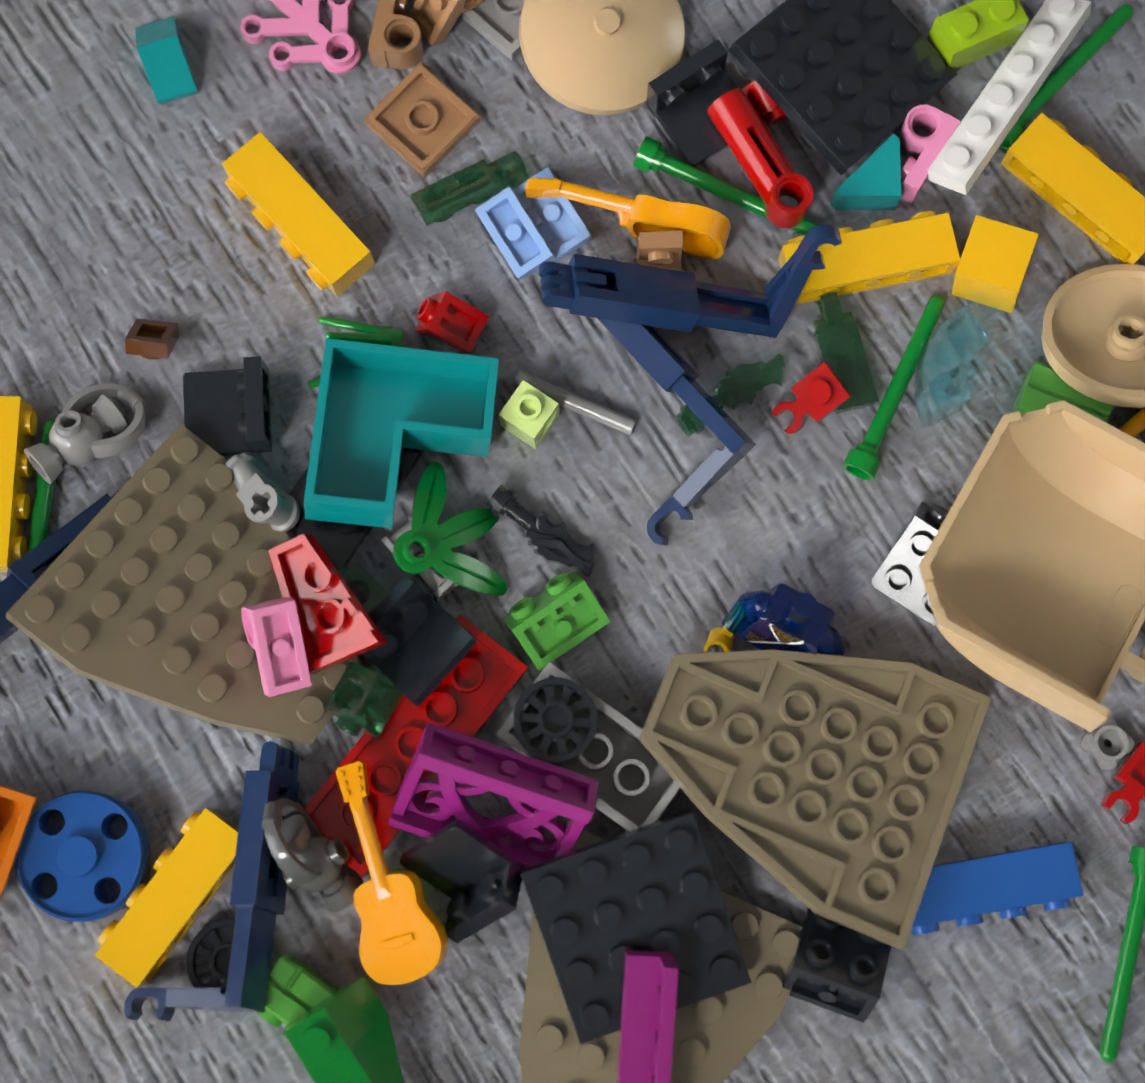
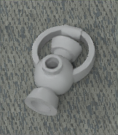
[24,383,146,484]

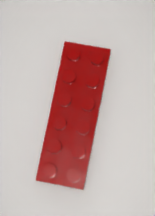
[304,614,528,877]

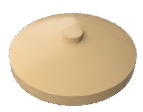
[519,0,685,115]
[1041,264,1145,408]

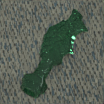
[675,353,785,437]

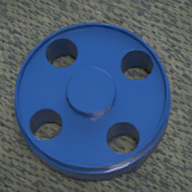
[16,791,151,922]

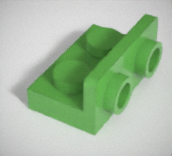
[503,571,611,671]

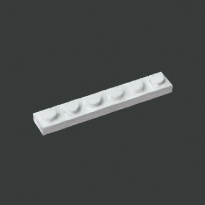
[928,0,1091,195]

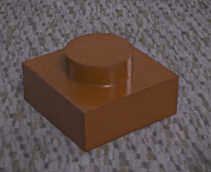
[125,318,179,360]

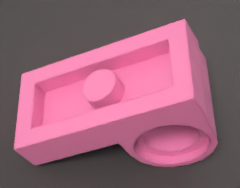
[898,105,961,204]
[241,597,312,697]

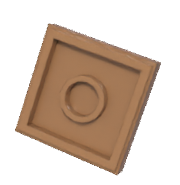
[363,62,481,178]

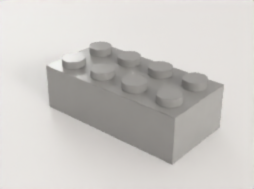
[496,662,680,832]

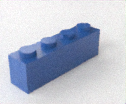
[912,842,1084,935]

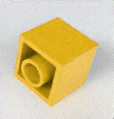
[951,215,1039,313]

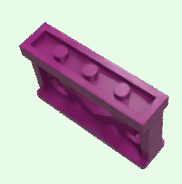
[389,722,599,868]

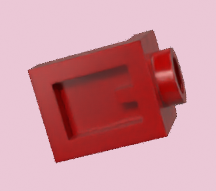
[415,291,489,354]

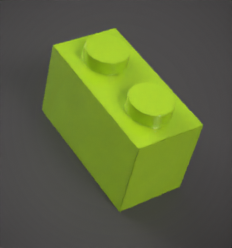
[927,0,1029,70]

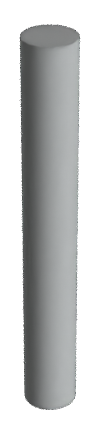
[514,370,637,435]

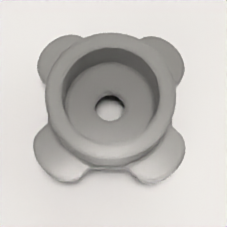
[1080,717,1134,770]

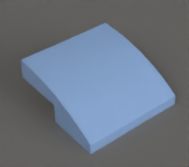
[475,167,594,280]

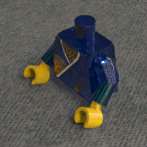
[704,583,845,656]

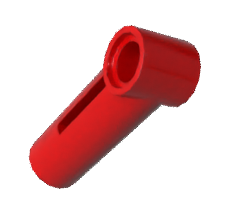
[707,88,813,229]

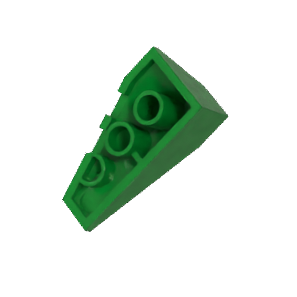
[284,974,404,1083]

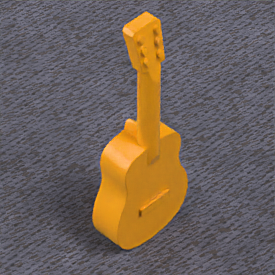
[525,177,731,260]
[336,761,448,985]

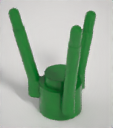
[308,316,403,388]

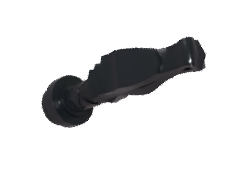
[486,485,596,576]

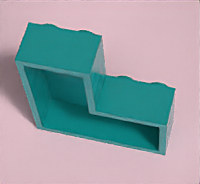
[304,338,499,529]

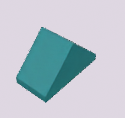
[135,16,198,105]
[830,133,902,210]

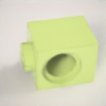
[499,380,560,450]

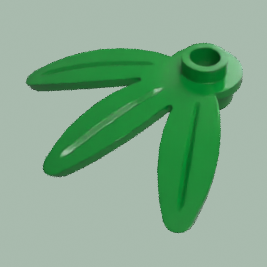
[393,461,507,596]

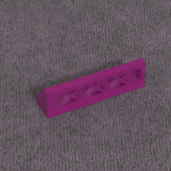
[616,950,678,1083]

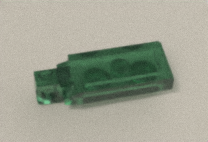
[410,151,529,226]
[813,292,879,414]

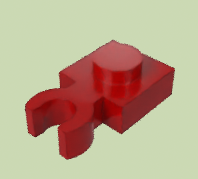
[771,362,853,434]
[1101,742,1145,824]

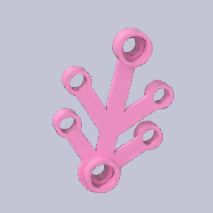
[240,0,361,74]

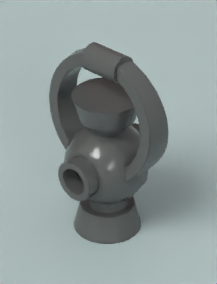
[262,799,363,912]

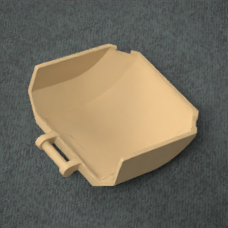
[918,400,1145,732]

